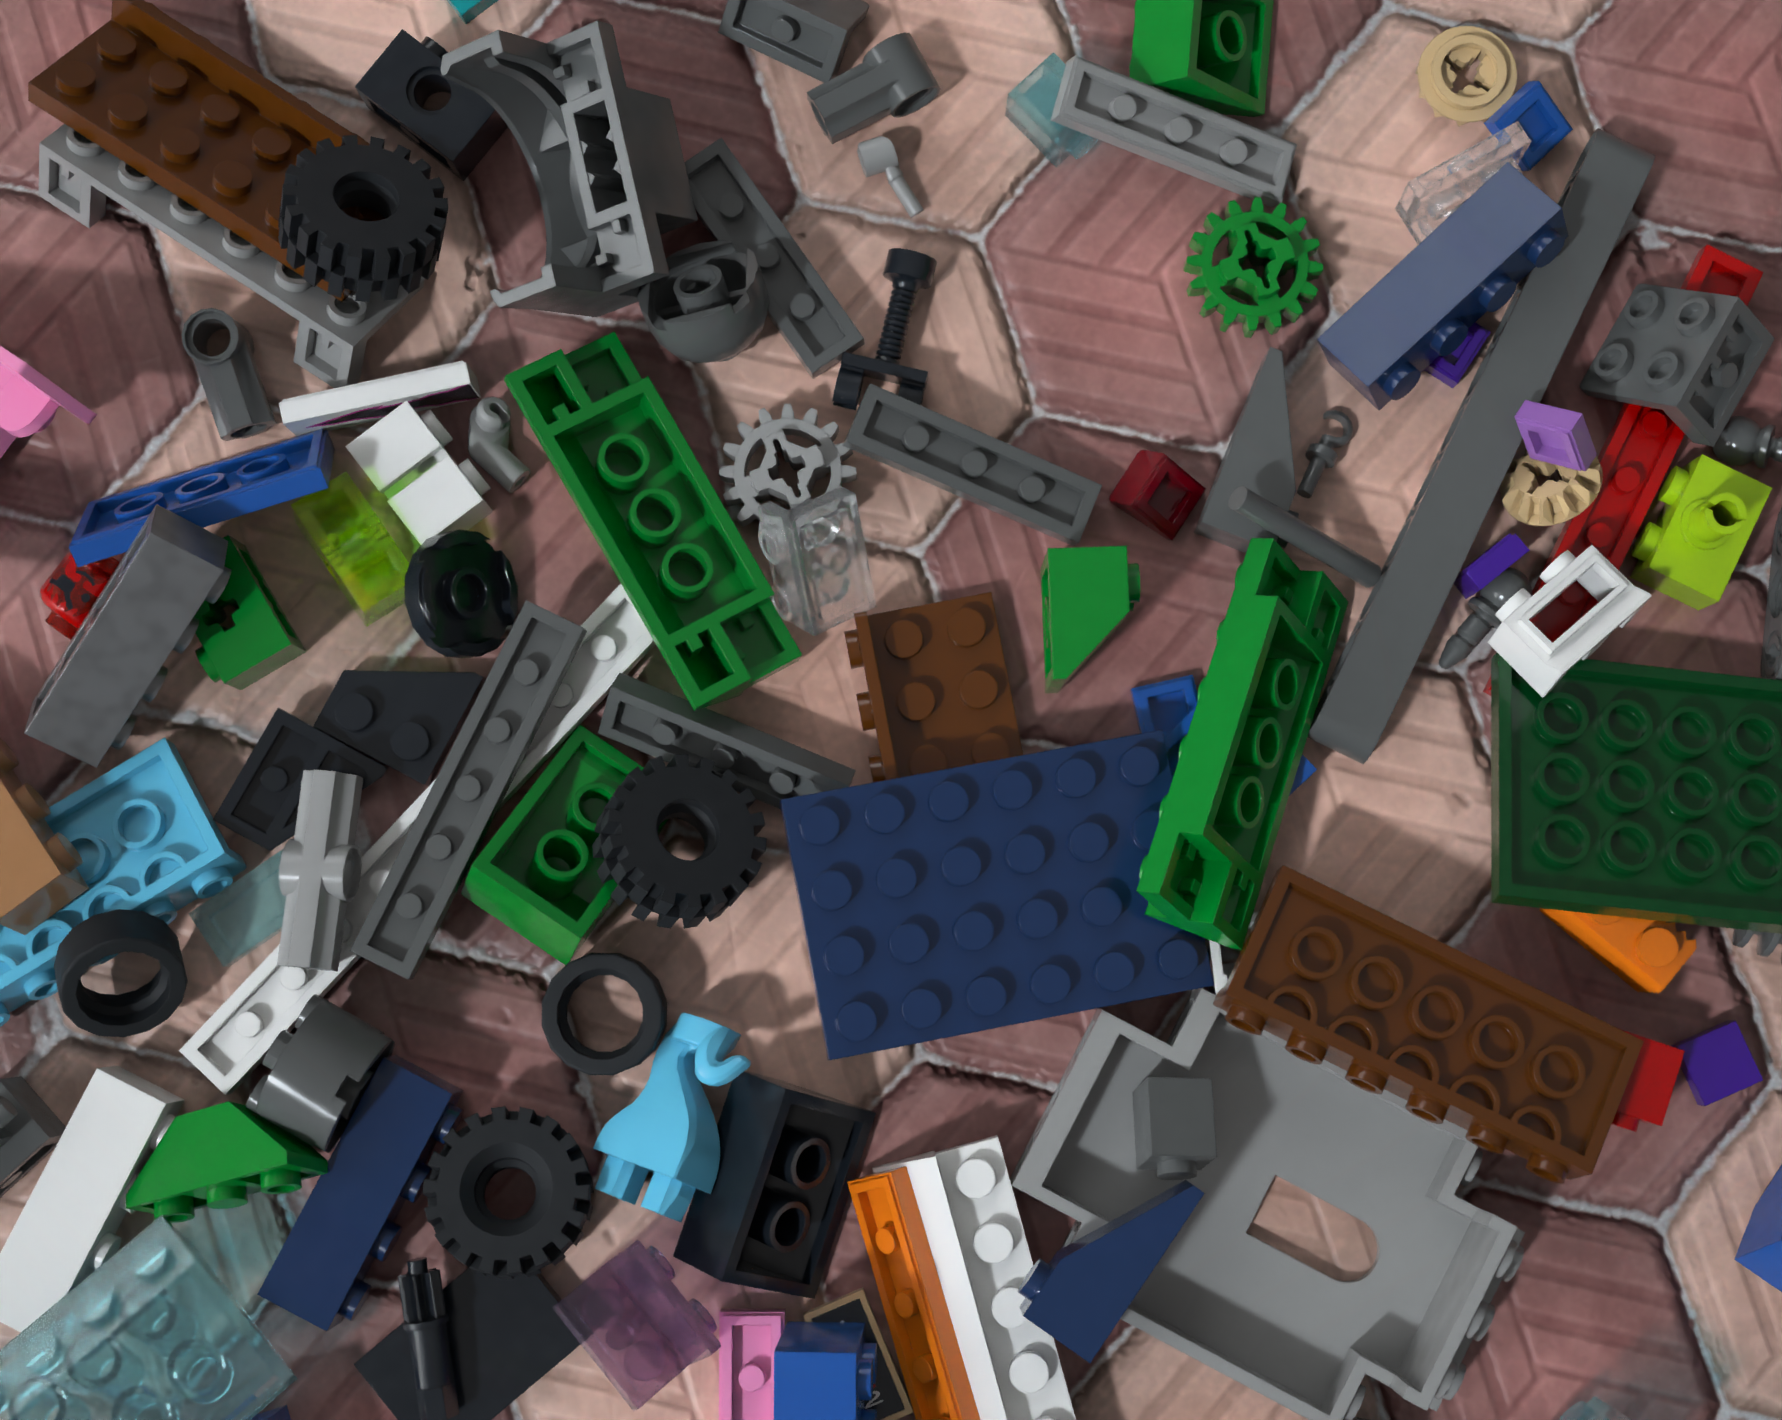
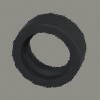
[54,909,188,1037]
[541,953,667,1075]

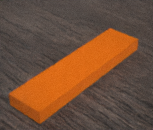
[847,1166,980,1420]

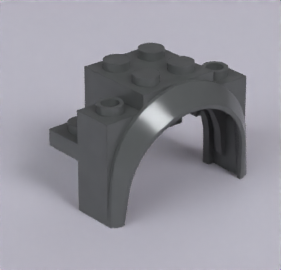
[441,20,698,317]

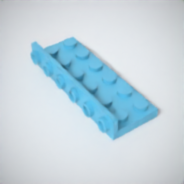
[0,737,247,1027]

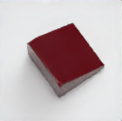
[1109,449,1206,541]

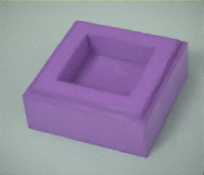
[1514,400,1597,471]

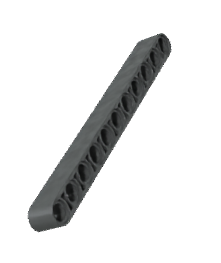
[1308,128,1655,764]

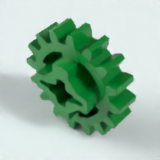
[1183,197,1323,338]

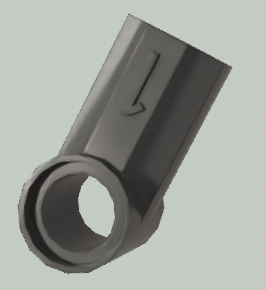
[807,33,941,144]
[181,308,277,441]

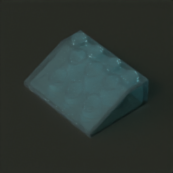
[0,1215,298,1420]

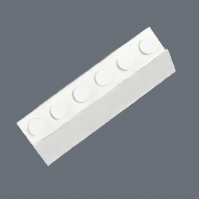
[872,1135,1076,1420]

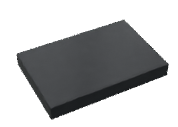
[354,1268,590,1420]

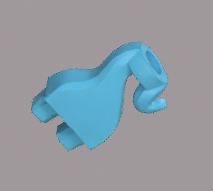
[593,1012,751,1222]

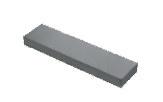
[1050,56,1297,207]

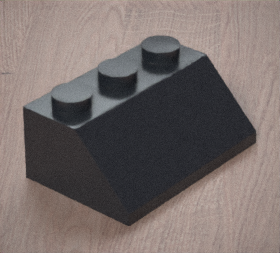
[673,1071,876,1299]

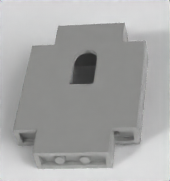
[1010,988,1525,1420]

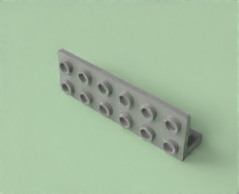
[38,124,425,388]

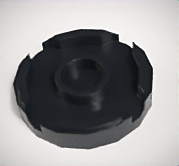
[405,529,518,658]

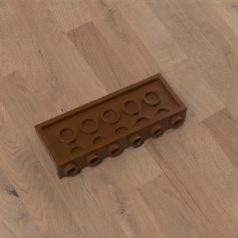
[28,0,386,302]
[844,592,1023,783]
[1213,865,1644,1184]

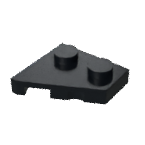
[313,670,486,786]
[213,708,388,851]

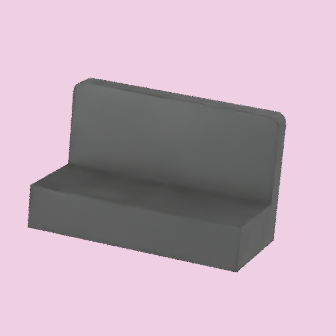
[718,0,869,83]

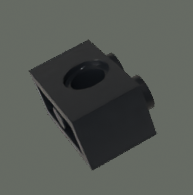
[355,29,508,181]

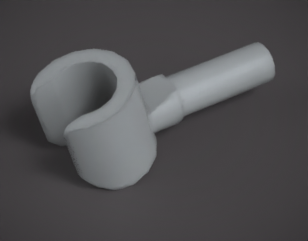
[857,136,924,218]

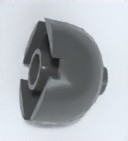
[637,240,770,363]

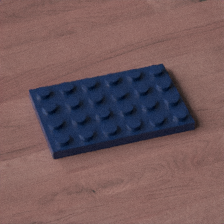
[780,730,1214,1061]

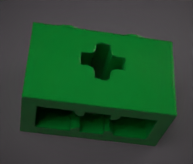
[194,535,306,690]

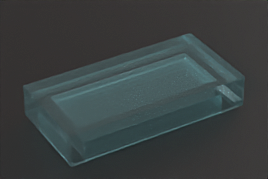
[189,849,286,967]

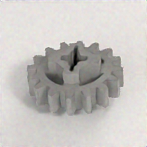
[719,404,857,544]

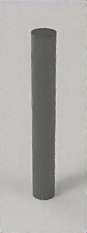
[1229,486,1381,588]

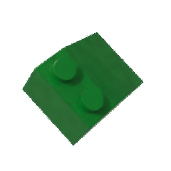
[461,725,670,965]

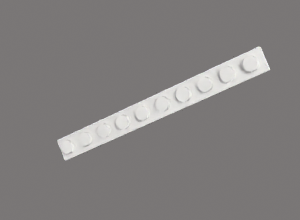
[179,584,656,1095]

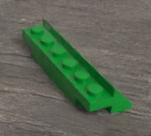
[504,331,802,711]
[1136,538,1349,950]

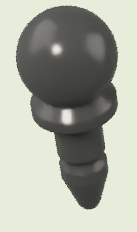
[1712,416,1782,469]
[1439,567,1532,669]

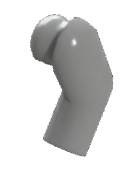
[468,396,531,493]

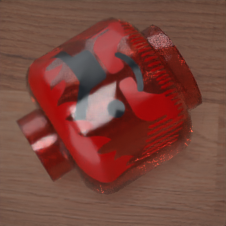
[40,551,120,640]

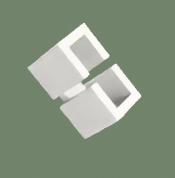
[345,400,493,545]

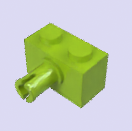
[1630,454,1772,611]

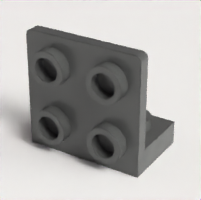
[1580,284,1775,447]

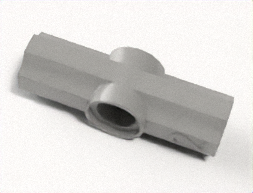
[277,769,363,971]

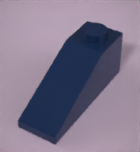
[1018,1180,1205,1363]

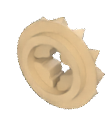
[1415,26,1517,127]
[1499,448,1603,526]

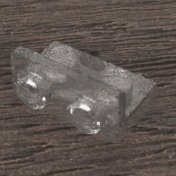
[1395,121,1531,245]
[758,487,877,636]

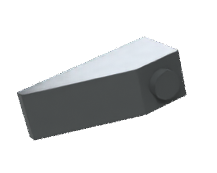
[1194,347,1299,553]

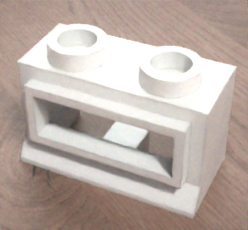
[1487,545,1652,698]

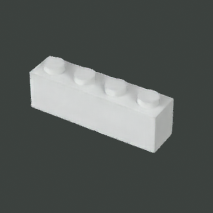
[0,1066,185,1343]

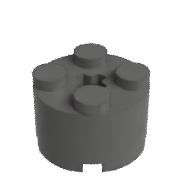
[245,994,395,1153]

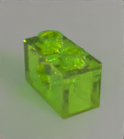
[291,471,409,627]

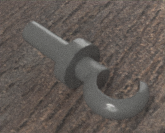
[1297,410,1353,498]

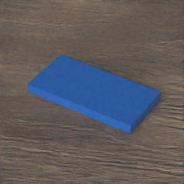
[69,429,335,567]

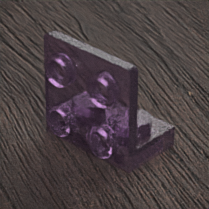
[552,1240,721,1411]

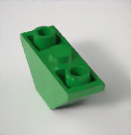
[126,1101,328,1223]

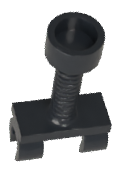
[832,248,937,410]

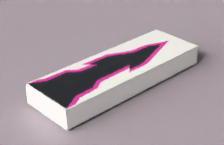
[279,361,481,436]

